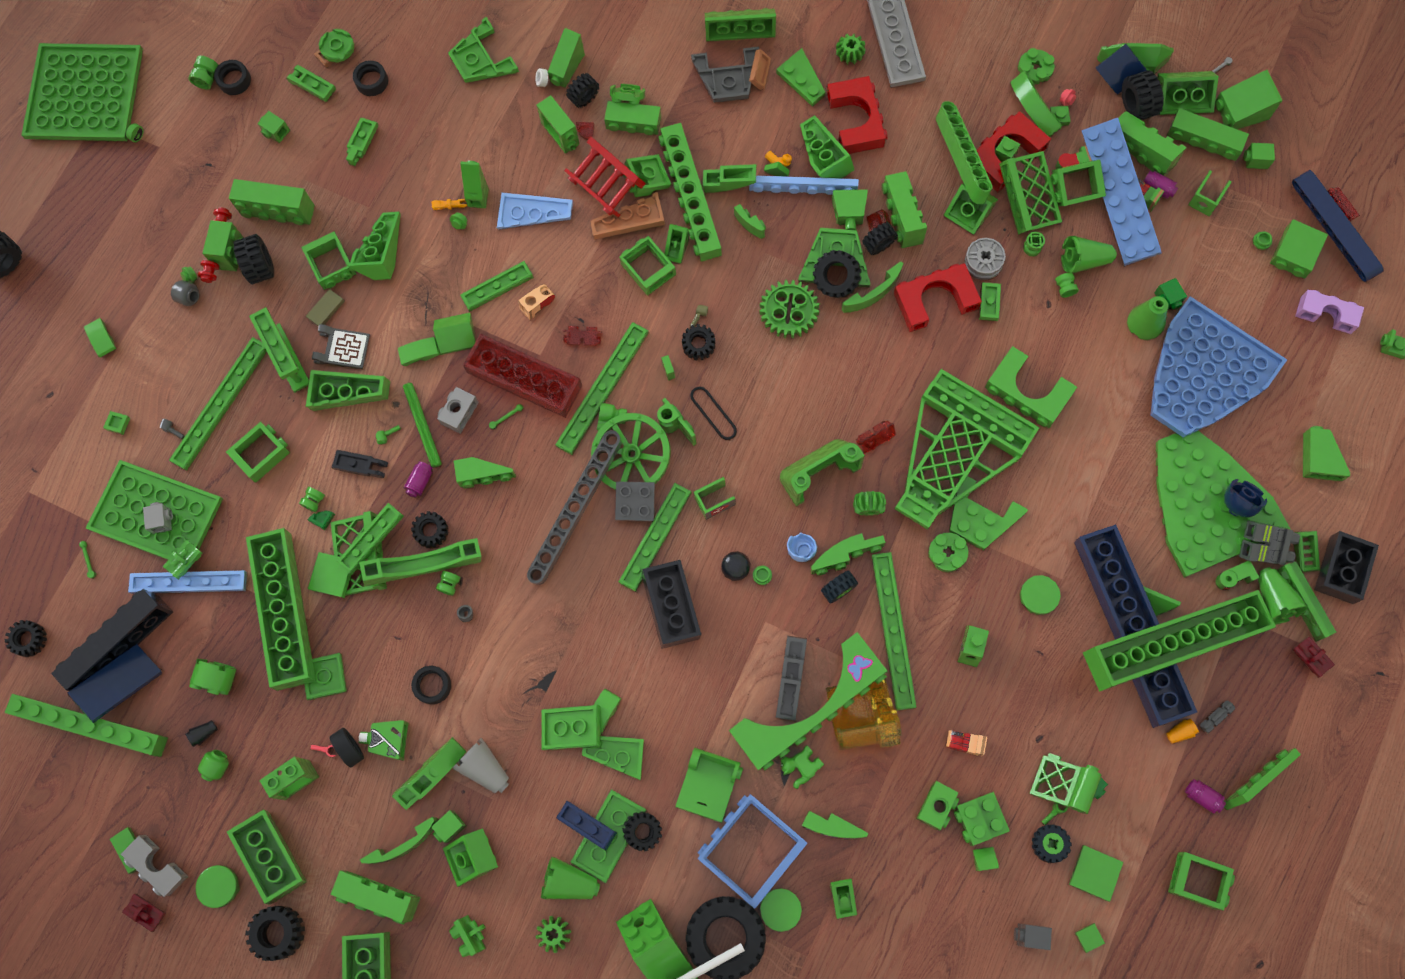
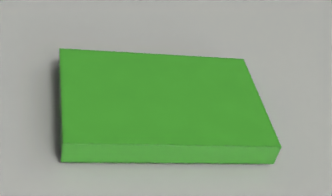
[542,705,600,750]

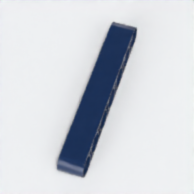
[1292,170,1384,282]

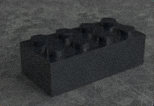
[641,560,701,649]

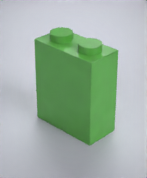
[1270,219,1328,279]

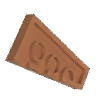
[590,192,665,240]

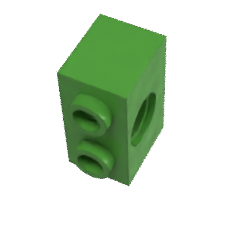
[916,781,959,831]

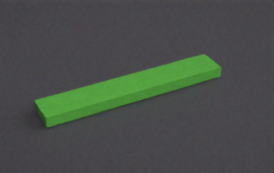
[618,483,692,592]

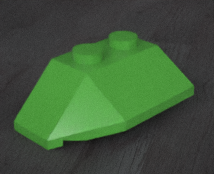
[1097,43,1174,74]

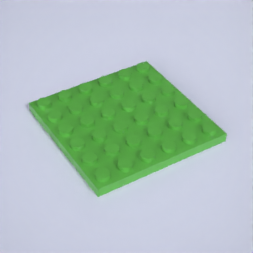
[21,43,143,141]

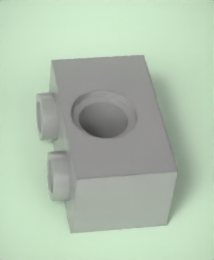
[437,387,479,434]

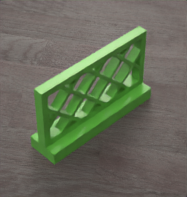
[999,151,1062,235]
[331,511,387,596]

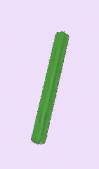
[403,383,442,468]

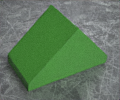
[664,224,689,263]

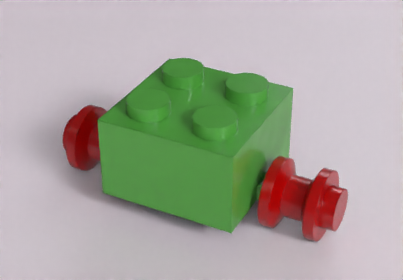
[198,207,244,283]

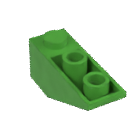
[460,161,489,208]
[454,457,516,488]

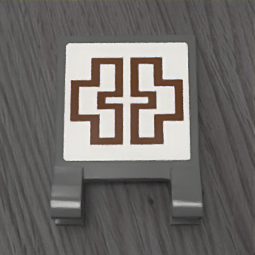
[312,324,370,369]

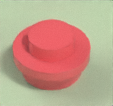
[1060,89,1076,106]

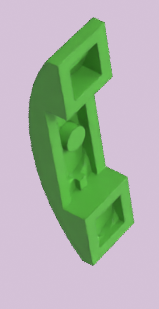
[1010,70,1063,137]
[842,261,903,313]
[360,817,438,864]

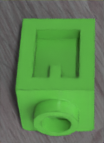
[1380,329,1405,359]

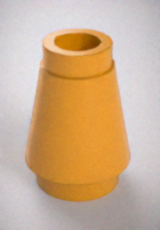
[1166,718,1199,744]

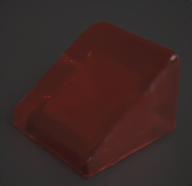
[866,209,891,232]

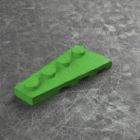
[1224,748,1301,810]

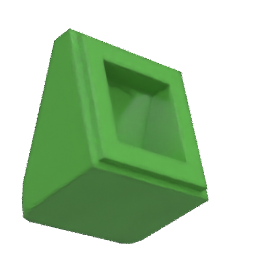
[973,847,999,871]

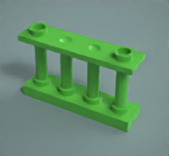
[249,307,309,393]

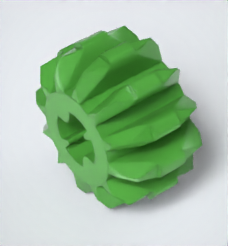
[836,34,866,65]
[853,491,886,516]
[536,916,571,953]

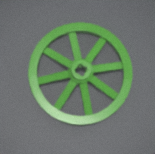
[591,413,671,490]

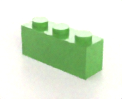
[604,101,661,135]

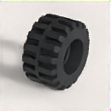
[1122,70,1164,120]
[0,231,22,279]
[234,234,274,285]
[813,250,862,298]
[245,906,305,961]

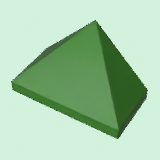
[1143,586,1181,616]

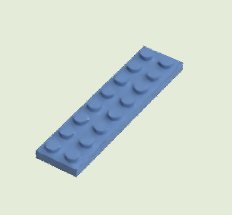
[1082,118,1162,266]

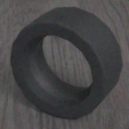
[214,60,251,95]
[353,60,388,96]
[411,665,451,705]
[329,728,364,768]

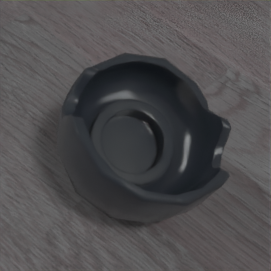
[721,551,751,581]

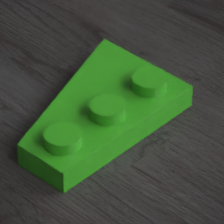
[582,736,644,780]

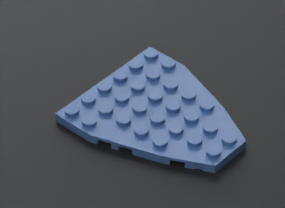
[1151,296,1287,438]

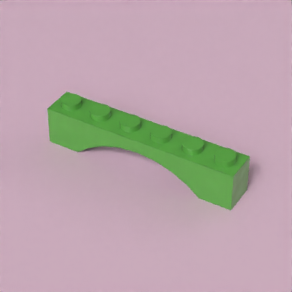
[359,538,481,587]

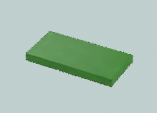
[570,789,647,883]

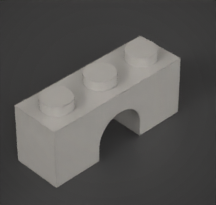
[121,835,188,897]

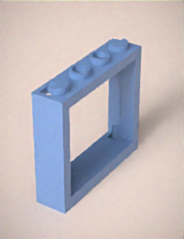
[697,794,807,909]

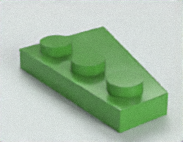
[776,48,826,107]

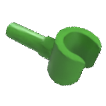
[376,425,401,445]
[1041,803,1068,825]

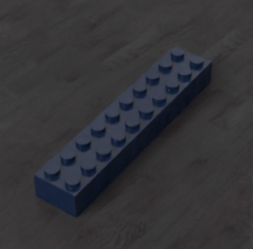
[1074,524,1197,728]

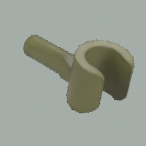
[690,305,708,328]

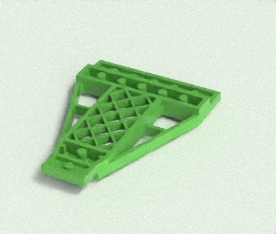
[895,369,1040,530]

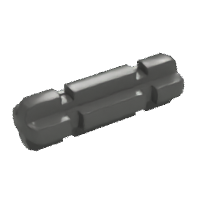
[1200,700,1235,733]

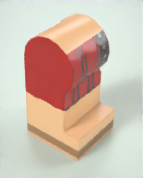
[518,284,555,320]
[946,730,987,757]

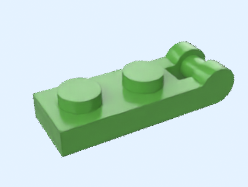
[286,65,336,102]

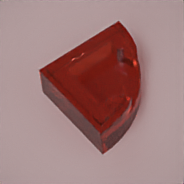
[576,122,594,140]

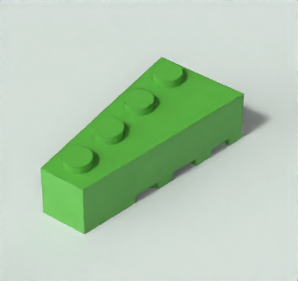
[306,370,390,411]

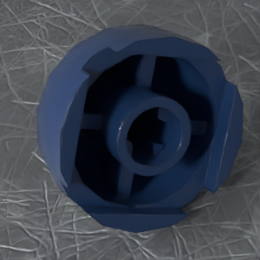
[1224,479,1267,518]

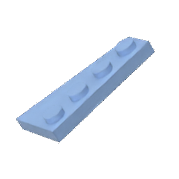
[497,193,573,229]

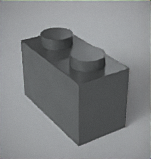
[1014,923,1052,950]

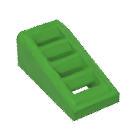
[1293,531,1320,572]

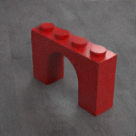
[826,76,888,154]
[976,111,1051,193]
[894,263,982,332]

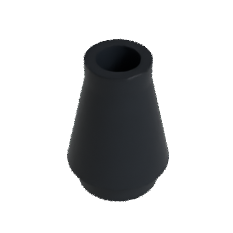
[185,720,218,747]

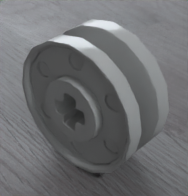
[964,238,1006,280]

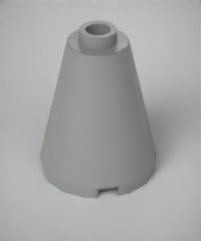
[453,738,509,793]

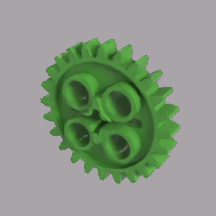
[759,280,819,338]

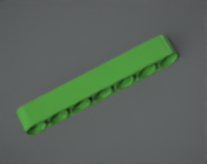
[936,101,992,204]

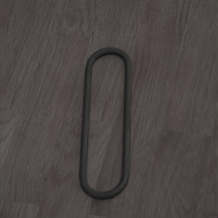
[690,387,737,440]

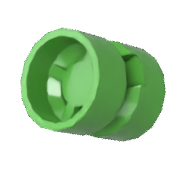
[188,55,218,90]

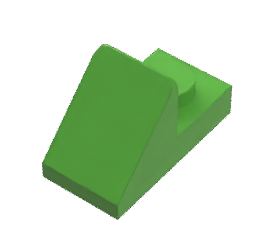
[830,879,857,919]

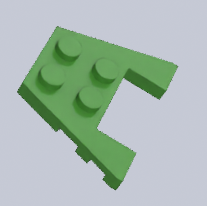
[448,17,519,83]
[798,228,870,287]
[949,476,1028,551]

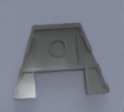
[691,47,759,103]

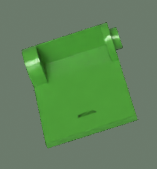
[675,748,743,823]

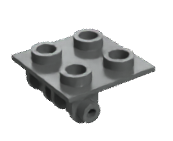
[615,482,655,521]

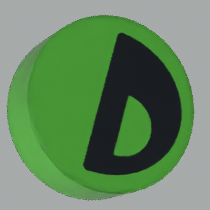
[126,123,144,142]

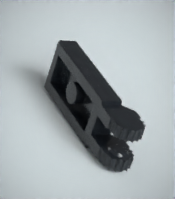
[332,450,388,478]

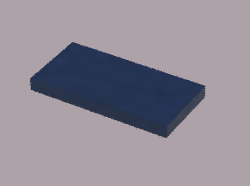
[67,644,162,723]

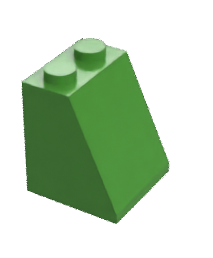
[1215,70,1282,129]

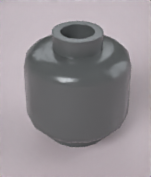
[171,280,200,306]

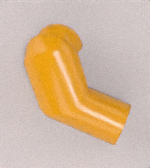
[765,151,792,167]

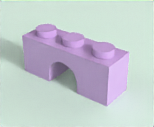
[1295,290,1364,334]

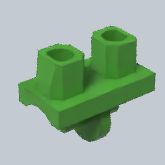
[163,540,203,580]
[449,915,486,957]

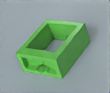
[536,95,580,154]
[1051,159,1106,206]
[301,231,357,290]
[619,236,676,296]
[226,422,290,483]
[259,756,319,800]
[1168,852,1235,911]

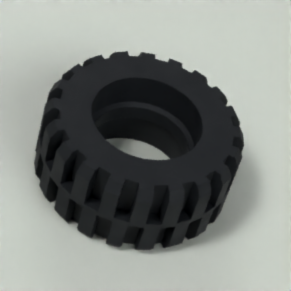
[686,896,766,979]

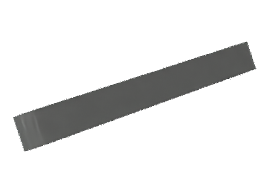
[527,430,622,585]

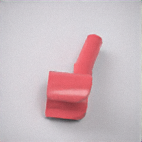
[310,745,336,757]

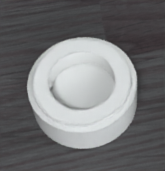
[535,68,548,87]

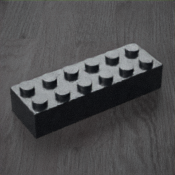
[51,589,173,691]

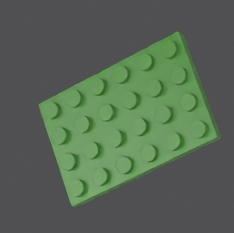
[86,460,223,568]

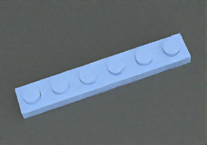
[749,176,859,195]
[128,570,247,594]

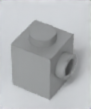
[143,502,173,534]

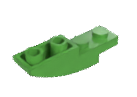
[811,533,886,576]
[392,737,466,810]

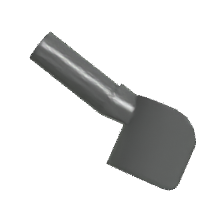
[160,419,185,439]

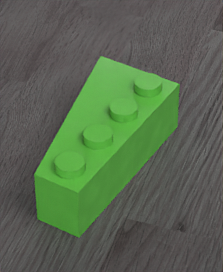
[1118,111,1187,176]
[882,171,927,248]
[331,870,421,925]

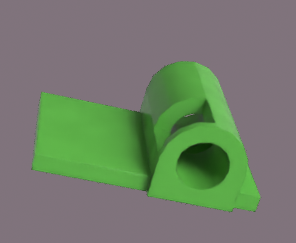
[657,398,696,446]

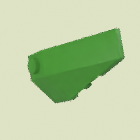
[800,115,855,179]
[349,212,401,280]

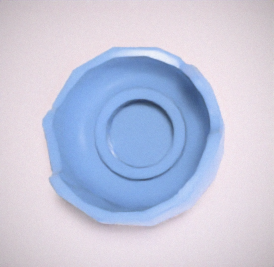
[787,533,817,562]

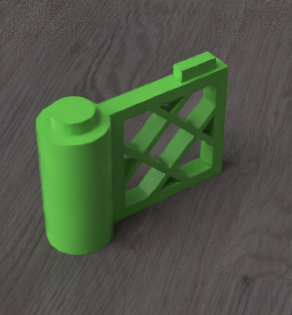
[1030,753,1102,814]

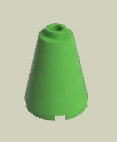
[1061,236,1117,273]
[1127,296,1168,340]
[1258,567,1308,625]
[541,857,600,899]

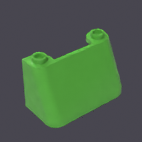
[780,439,865,507]

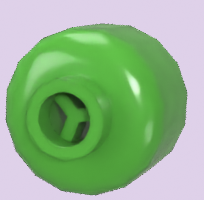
[198,750,229,781]

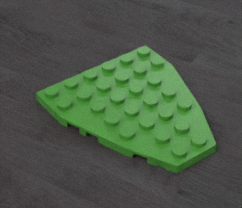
[1156,431,1291,578]

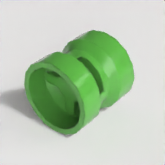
[1023,232,1045,256]
[1055,272,1079,298]
[299,487,325,512]
[436,571,461,596]

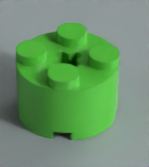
[189,659,237,695]

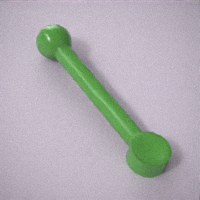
[489,404,523,429]
[79,541,96,579]

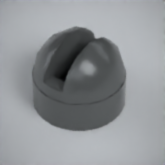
[457,605,473,622]

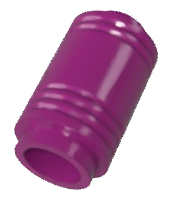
[1144,171,1178,199]
[404,461,433,498]
[1185,779,1226,814]

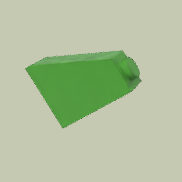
[548,28,585,88]
[1303,426,1350,481]

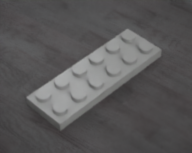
[867,0,926,87]

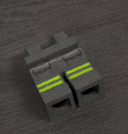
[1239,520,1300,565]

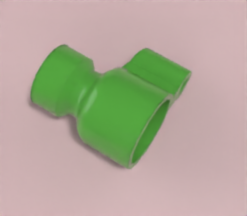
[597,403,627,431]

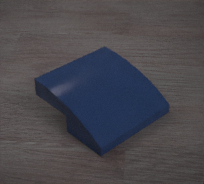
[1096,43,1147,95]

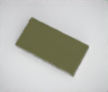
[306,289,345,327]

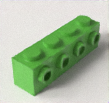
[1167,108,1249,161]

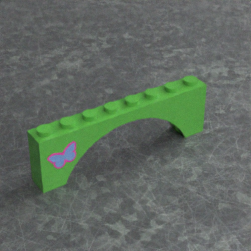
[729,632,888,771]

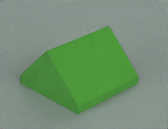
[433,313,477,355]

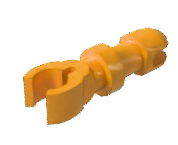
[431,199,467,210]

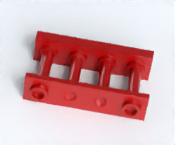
[564,137,646,218]

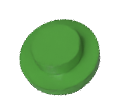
[450,212,467,229]
[1253,231,1272,250]
[180,267,197,284]
[753,566,772,585]

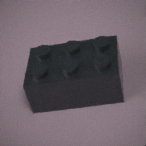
[1314,531,1379,604]

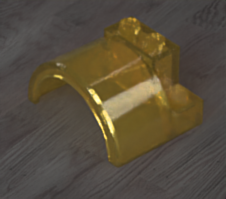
[826,679,902,750]

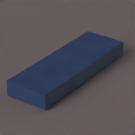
[556,801,617,851]

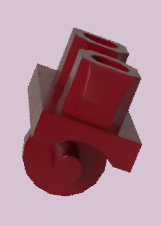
[1292,636,1335,678]
[122,894,166,932]

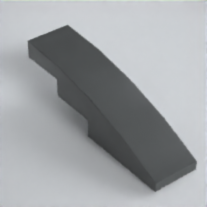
[776,635,807,721]

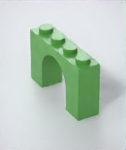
[985,346,1077,428]

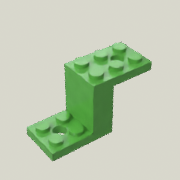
[616,899,699,979]

